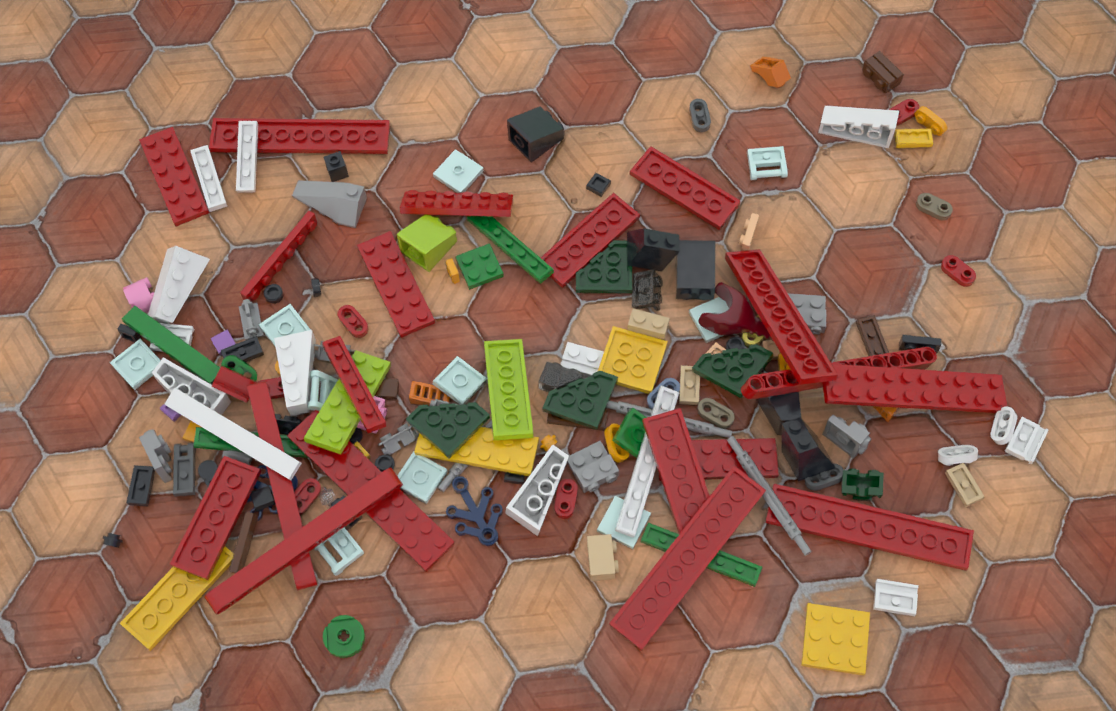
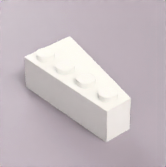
[818,106,899,148]
[148,246,210,324]
[274,330,316,416]
[505,445,569,536]

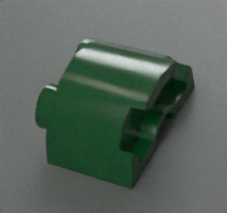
[842,468,884,501]

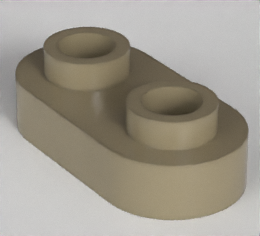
[916,193,953,220]
[697,398,734,429]

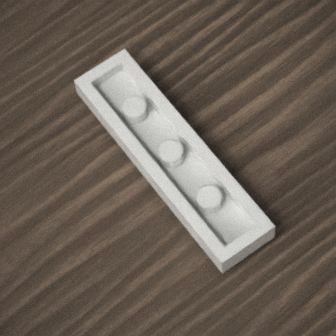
[236,121,258,193]
[190,145,227,212]

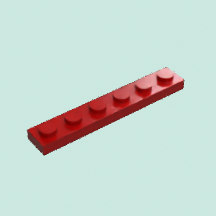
[240,211,317,302]
[322,336,386,433]

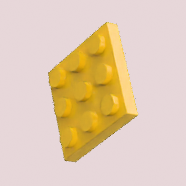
[598,326,668,394]
[801,603,870,676]

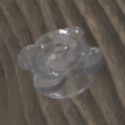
[319,487,336,509]

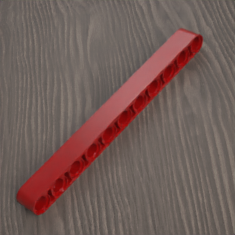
[741,347,937,399]
[247,381,317,591]
[204,468,403,615]

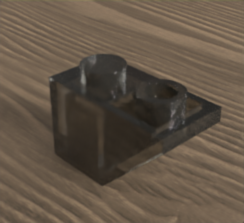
[538,362,583,392]

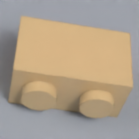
[627,308,670,340]
[587,534,619,581]

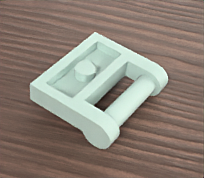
[747,146,788,180]
[307,370,338,411]
[314,527,364,576]

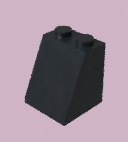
[507,106,564,163]
[627,228,680,272]
[675,240,715,300]
[756,380,801,435]
[782,417,835,481]

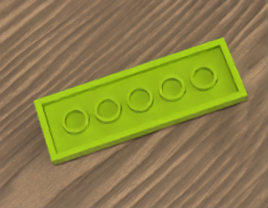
[484,339,533,440]
[304,350,391,454]

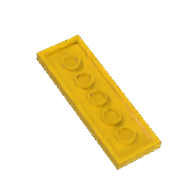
[414,427,539,476]
[120,547,234,651]

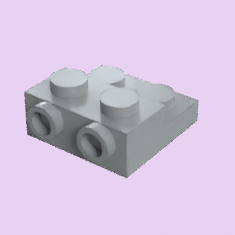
[788,293,826,334]
[822,415,872,458]
[139,430,172,483]
[567,440,619,493]

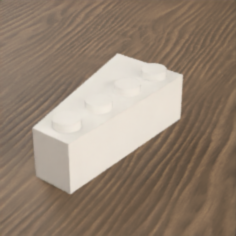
[152,357,231,415]

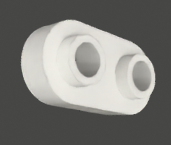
[991,407,1017,445]
[938,445,978,466]

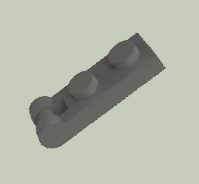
[173,442,196,497]

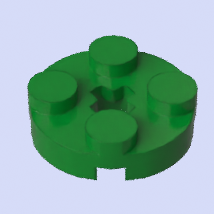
[323,615,365,658]

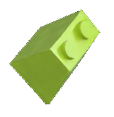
[397,214,457,272]

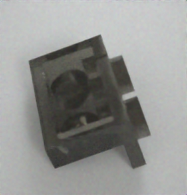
[632,269,663,311]

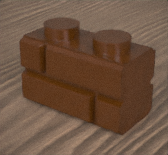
[862,51,904,93]

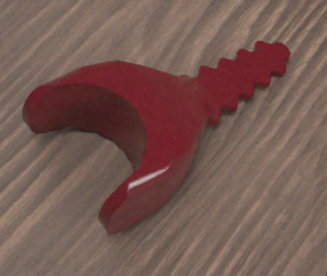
[698,282,774,342]

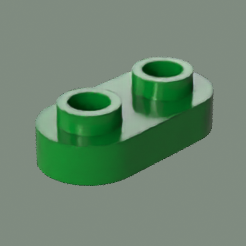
[221,355,257,381]

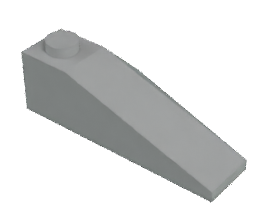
[292,180,367,228]

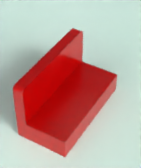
[212,365,257,403]

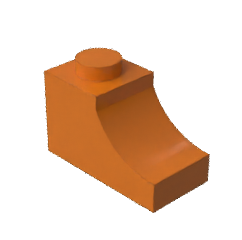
[750,56,791,88]

